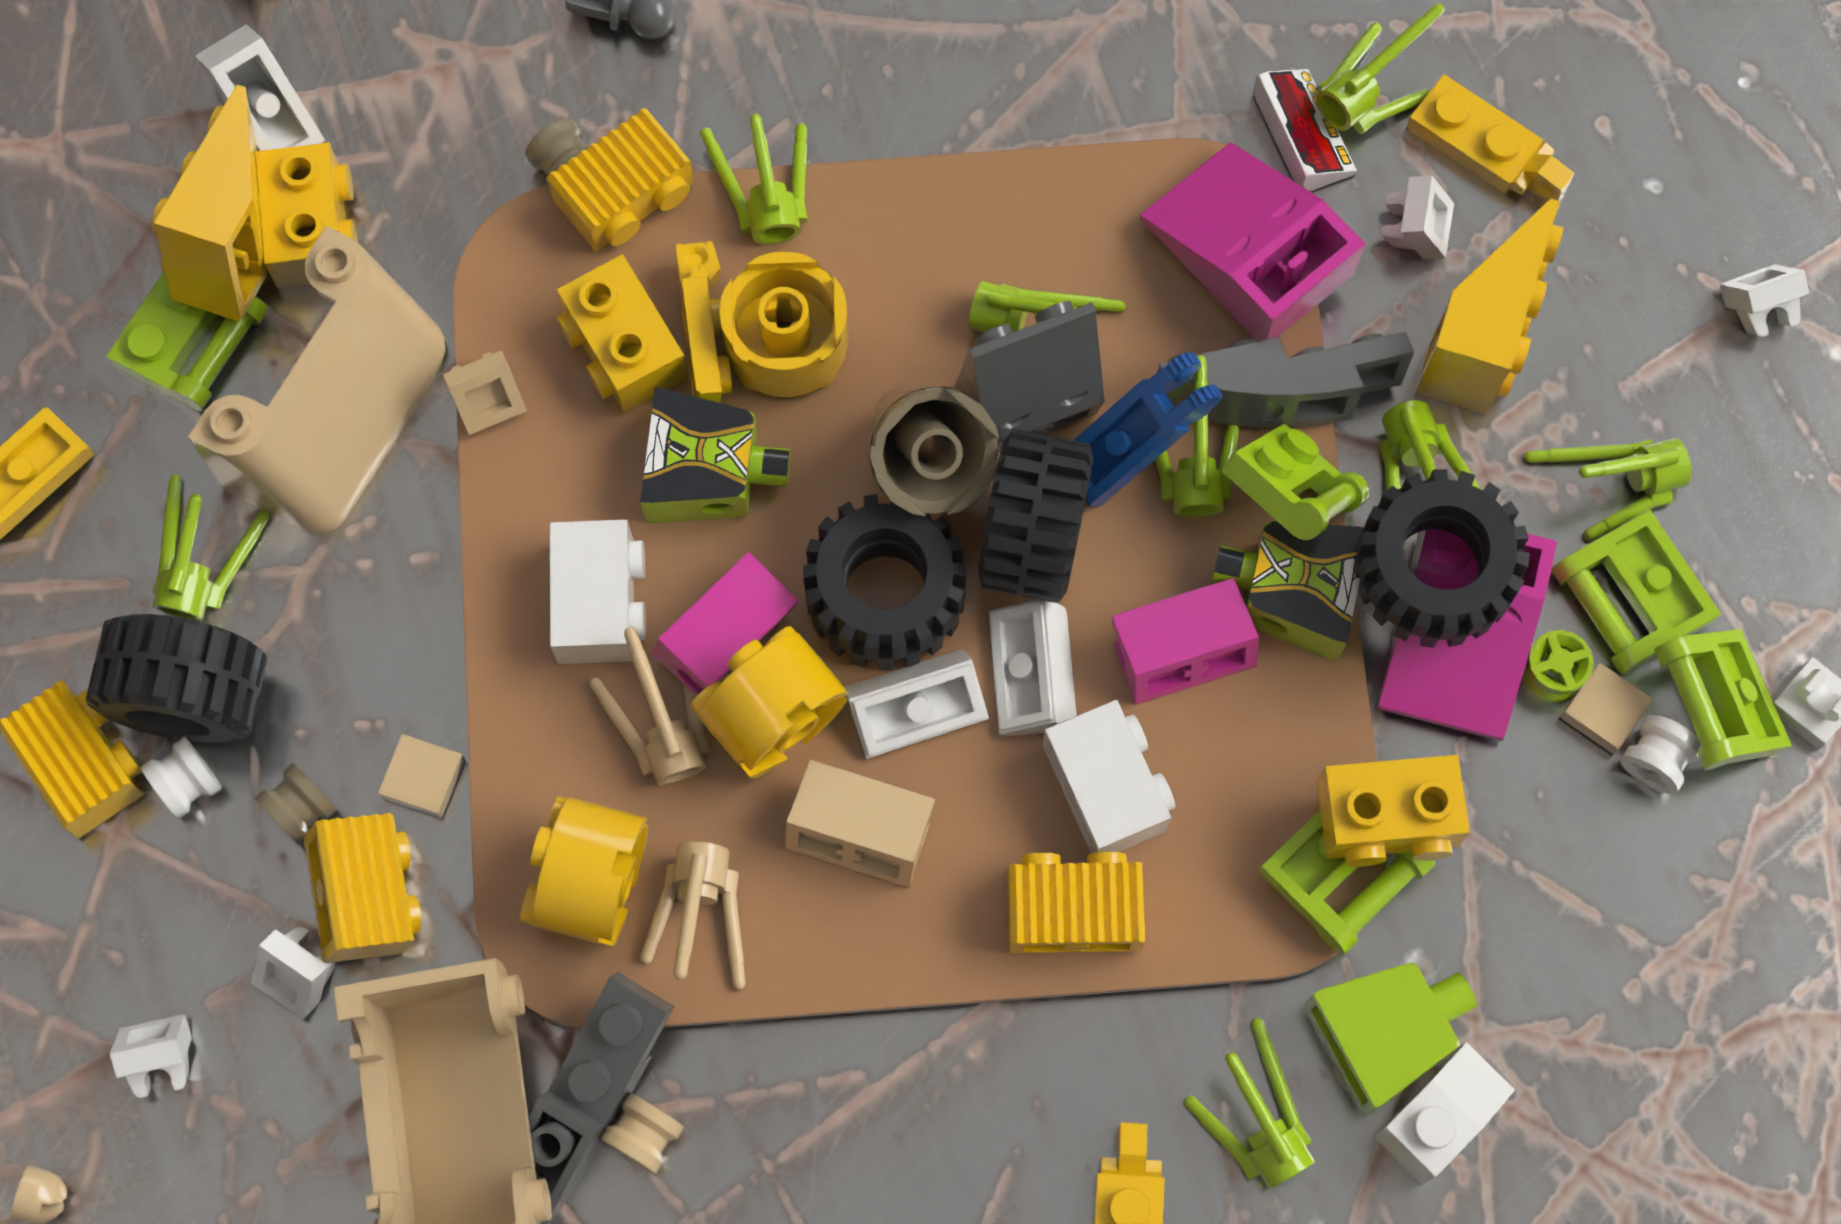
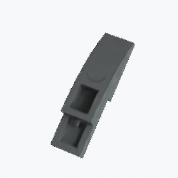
[1157,331,1414,428]
[528,972,675,1224]

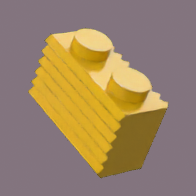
[547,108,694,252]
[0,680,144,839]
[304,812,421,963]
[1007,852,1145,954]

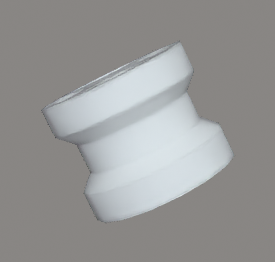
[1620,714,1702,794]
[140,736,222,819]

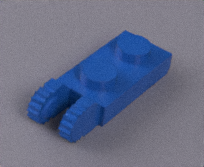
[1073,351,1223,507]

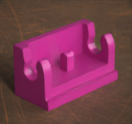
[651,551,799,695]
[1112,578,1259,705]

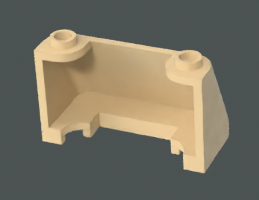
[187,226,447,535]
[334,958,552,1224]

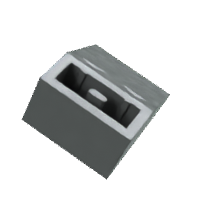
[954,301,1105,452]

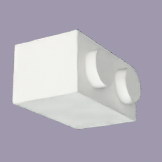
[550,520,646,664]
[1042,700,1176,853]

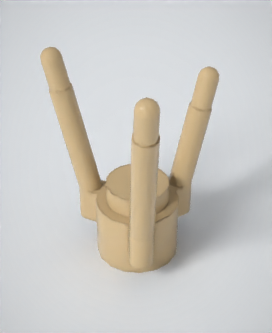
[589,627,711,786]
[640,841,745,990]

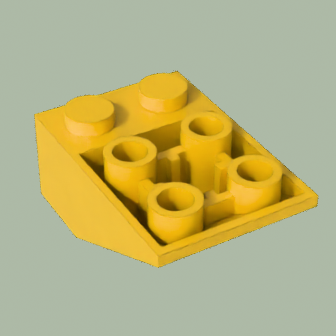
[152,84,267,322]
[1415,199,1564,415]

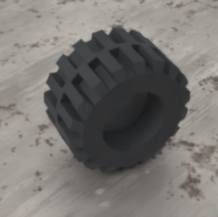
[978,429,1094,603]
[1354,469,1530,648]
[803,494,966,670]
[85,614,267,743]

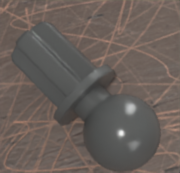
[565,0,675,39]

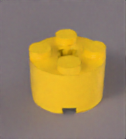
[719,251,849,397]
[690,626,849,779]
[520,796,648,947]

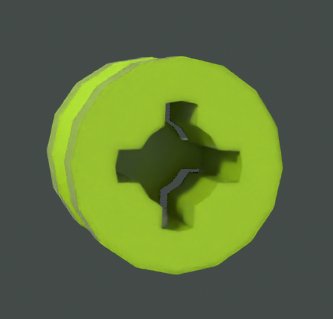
[1521,630,1594,705]

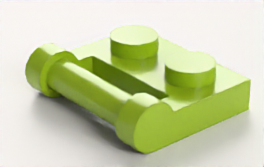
[106,271,269,411]
[1221,424,1369,540]
[1551,510,1722,676]
[1654,629,1792,770]
[1258,810,1436,956]

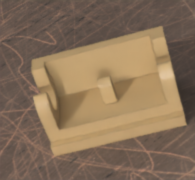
[785,760,935,888]

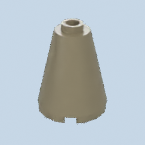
[870,386,999,516]

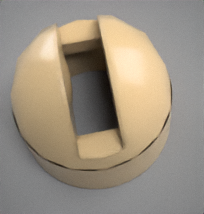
[11,1165,67,1224]

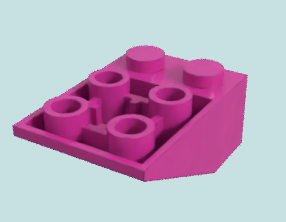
[1139,142,1366,342]
[1377,530,1557,741]

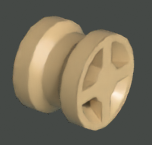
[599,1092,685,1174]

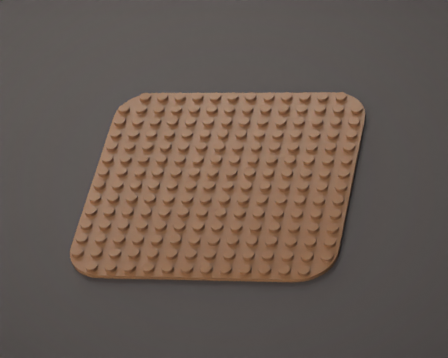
[453,138,1388,1030]

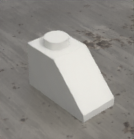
[195,25,325,151]
[1373,1042,1515,1185]

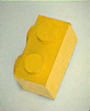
[256,142,358,289]
[555,254,689,413]
[1316,755,1470,867]

